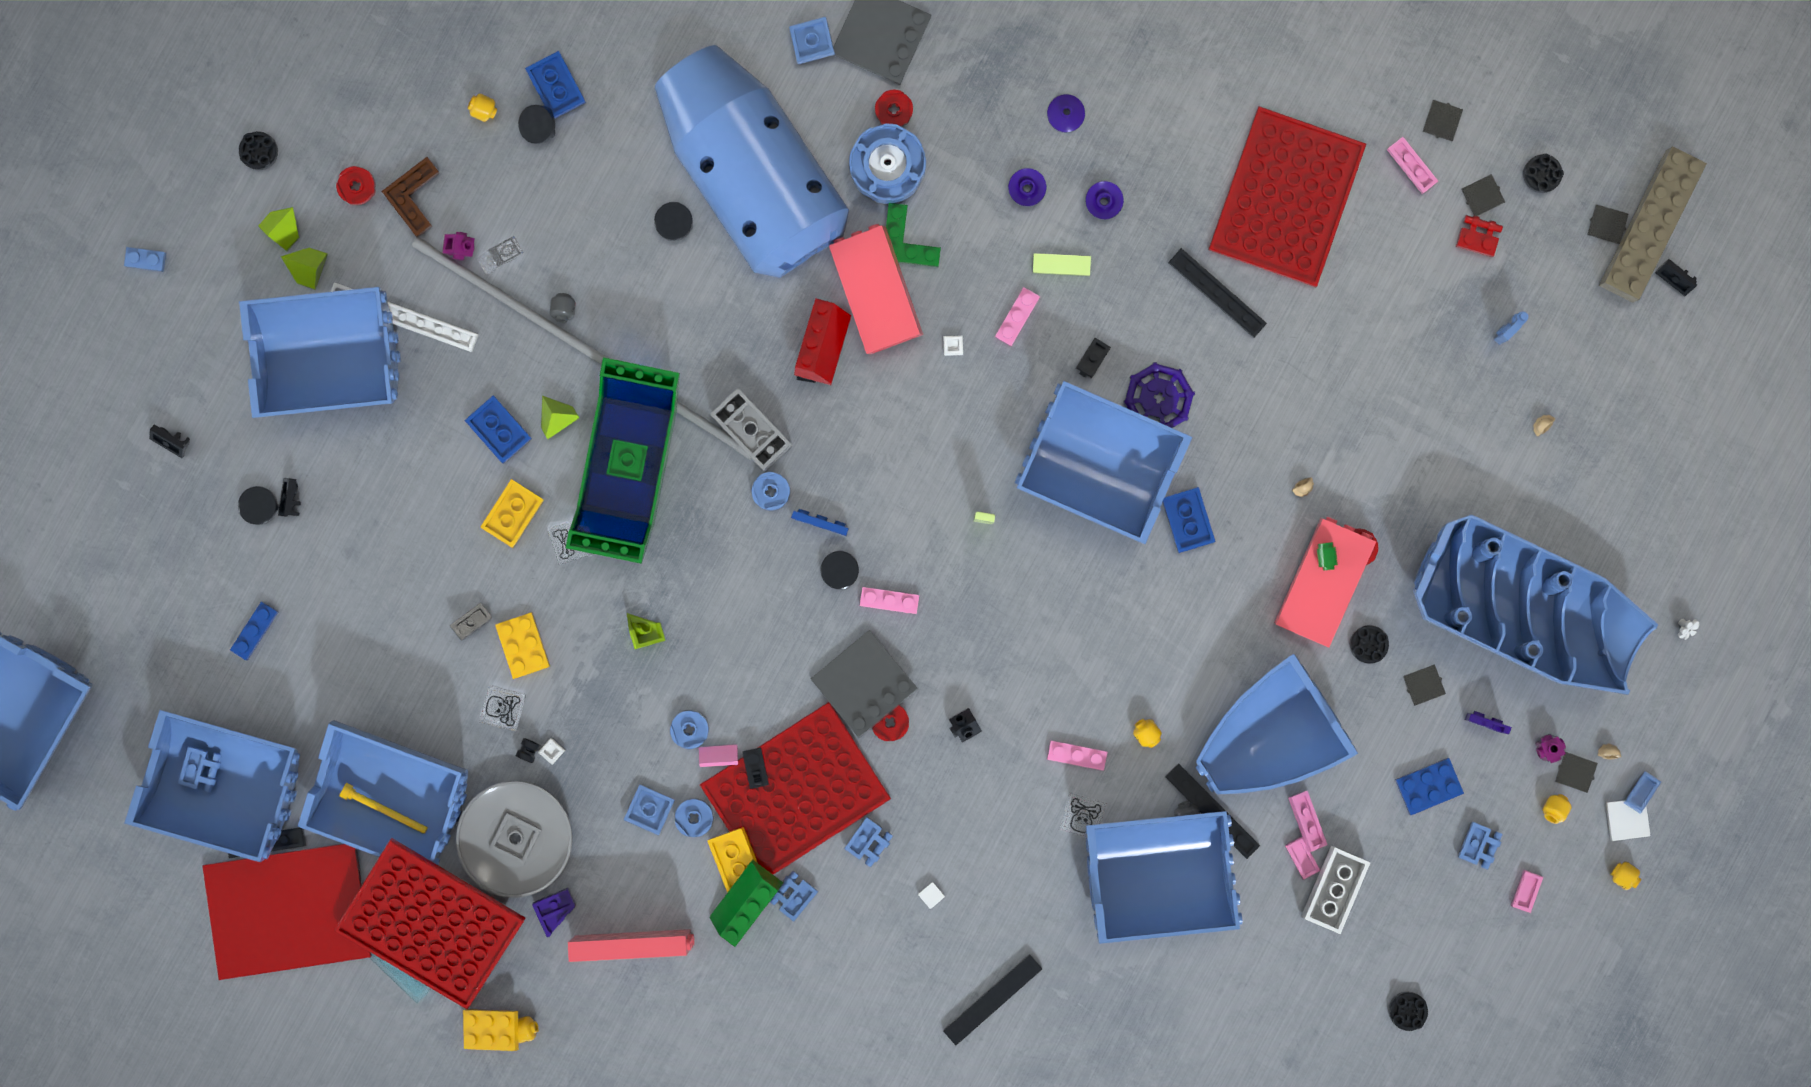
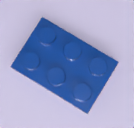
[525,51,586,118]
[464,395,532,464]
[1163,487,1216,553]
[1395,758,1464,815]

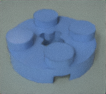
[752,472,790,511]
[670,710,709,749]
[675,798,714,837]

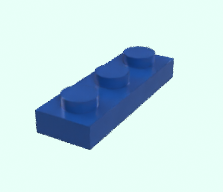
[791,509,849,536]
[230,602,279,660]

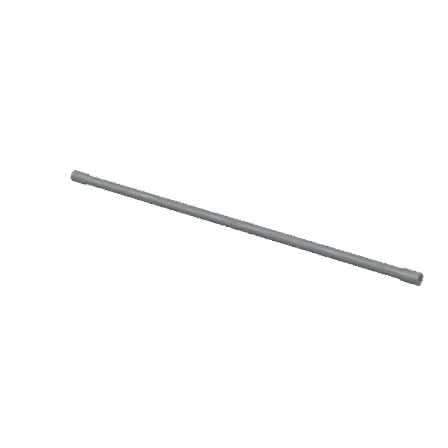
[412,237,752,460]

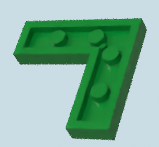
[886,203,941,267]

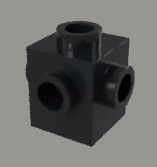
[949,708,982,743]

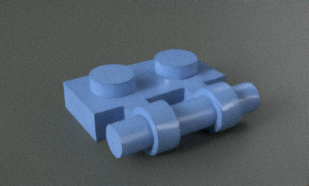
[1494,311,1528,345]
[178,746,221,792]
[844,817,893,867]
[1458,822,1503,870]
[770,871,818,922]

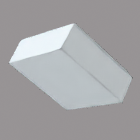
[943,335,963,356]
[538,738,566,765]
[918,881,945,909]

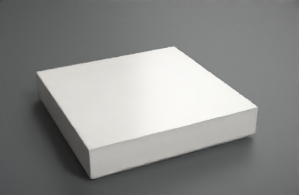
[1605,800,1650,841]

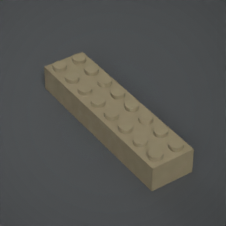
[1599,146,1707,303]

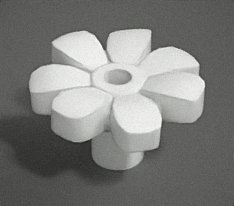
[1678,619,1700,640]

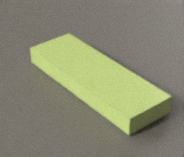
[1033,253,1091,276]
[973,512,995,524]

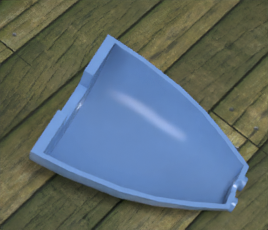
[1195,654,1358,795]

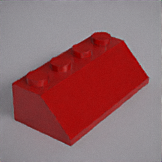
[794,298,851,385]

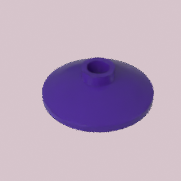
[1047,94,1085,133]
[1008,168,1047,206]
[1085,181,1124,220]

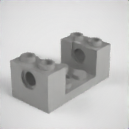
[710,388,792,472]

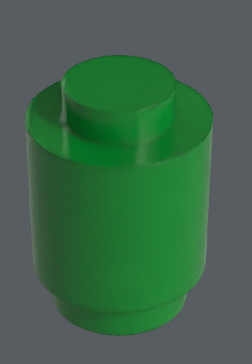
[1317,542,1338,571]

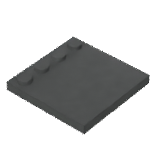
[834,0,932,85]
[811,630,918,738]

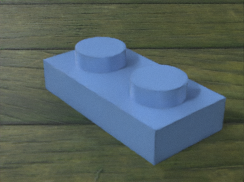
[124,247,166,272]

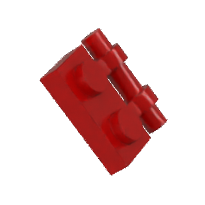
[1456,215,1503,257]

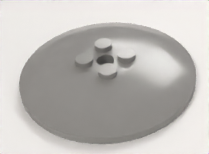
[456,781,572,898]

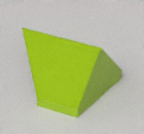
[258,207,300,251]
[280,247,328,290]
[541,395,579,439]
[627,613,666,649]

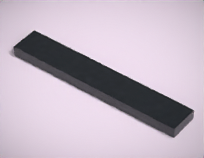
[1168,248,1267,338]
[1165,763,1260,859]
[943,954,1042,1046]

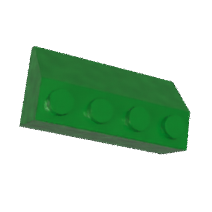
[709,859,783,947]

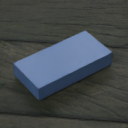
[1624,771,1661,814]

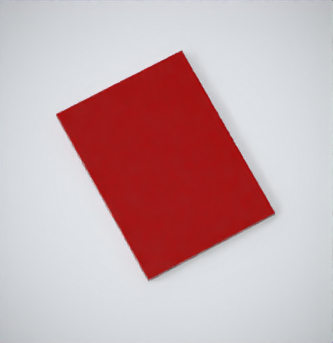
[1208,106,1367,288]
[700,702,891,875]
[334,838,526,1010]
[202,844,372,980]

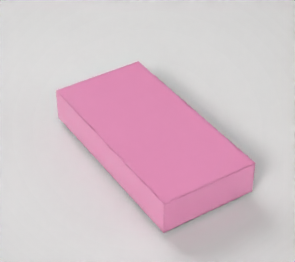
[699,745,738,767]
[1285,836,1320,880]
[1511,870,1543,913]

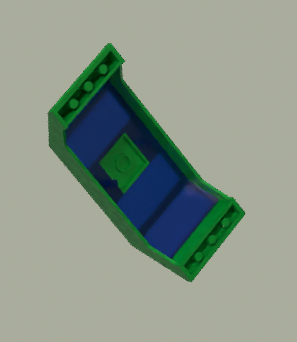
[565,357,680,564]

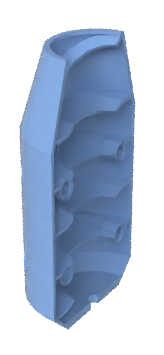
[655,45,849,278]
[1413,515,1658,695]

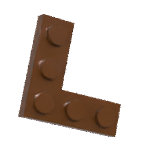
[382,157,440,237]

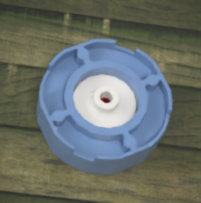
[849,124,926,204]

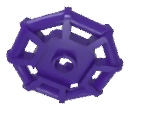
[1123,362,1195,428]

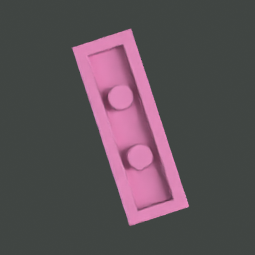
[1387,137,1439,194]
[995,287,1040,346]
[860,587,919,614]
[1047,741,1107,771]
[1288,791,1327,852]

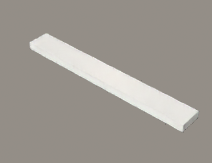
[331,282,479,352]

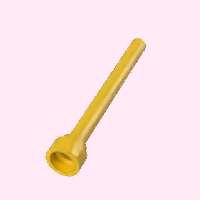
[339,783,428,834]

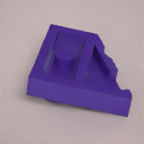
[1465,711,1512,734]
[532,888,576,937]

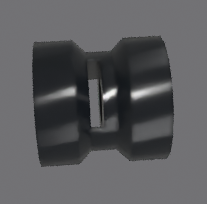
[515,738,541,763]

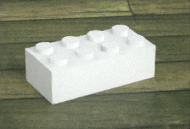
[1301,846,1370,934]

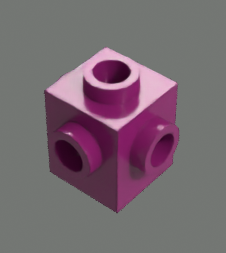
[442,232,475,260]
[1535,734,1566,763]

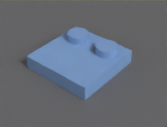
[789,17,835,64]
[624,784,675,836]

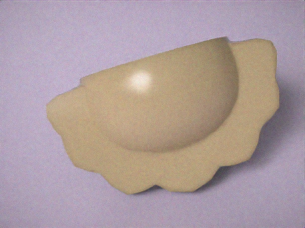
[1533,415,1555,436]
[1292,477,1314,497]
[1598,744,1621,760]

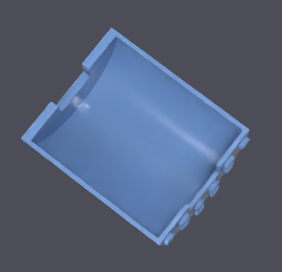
[239,287,401,418]
[1015,381,1192,544]
[0,632,92,811]
[124,710,300,862]
[298,720,468,865]
[1085,811,1243,944]

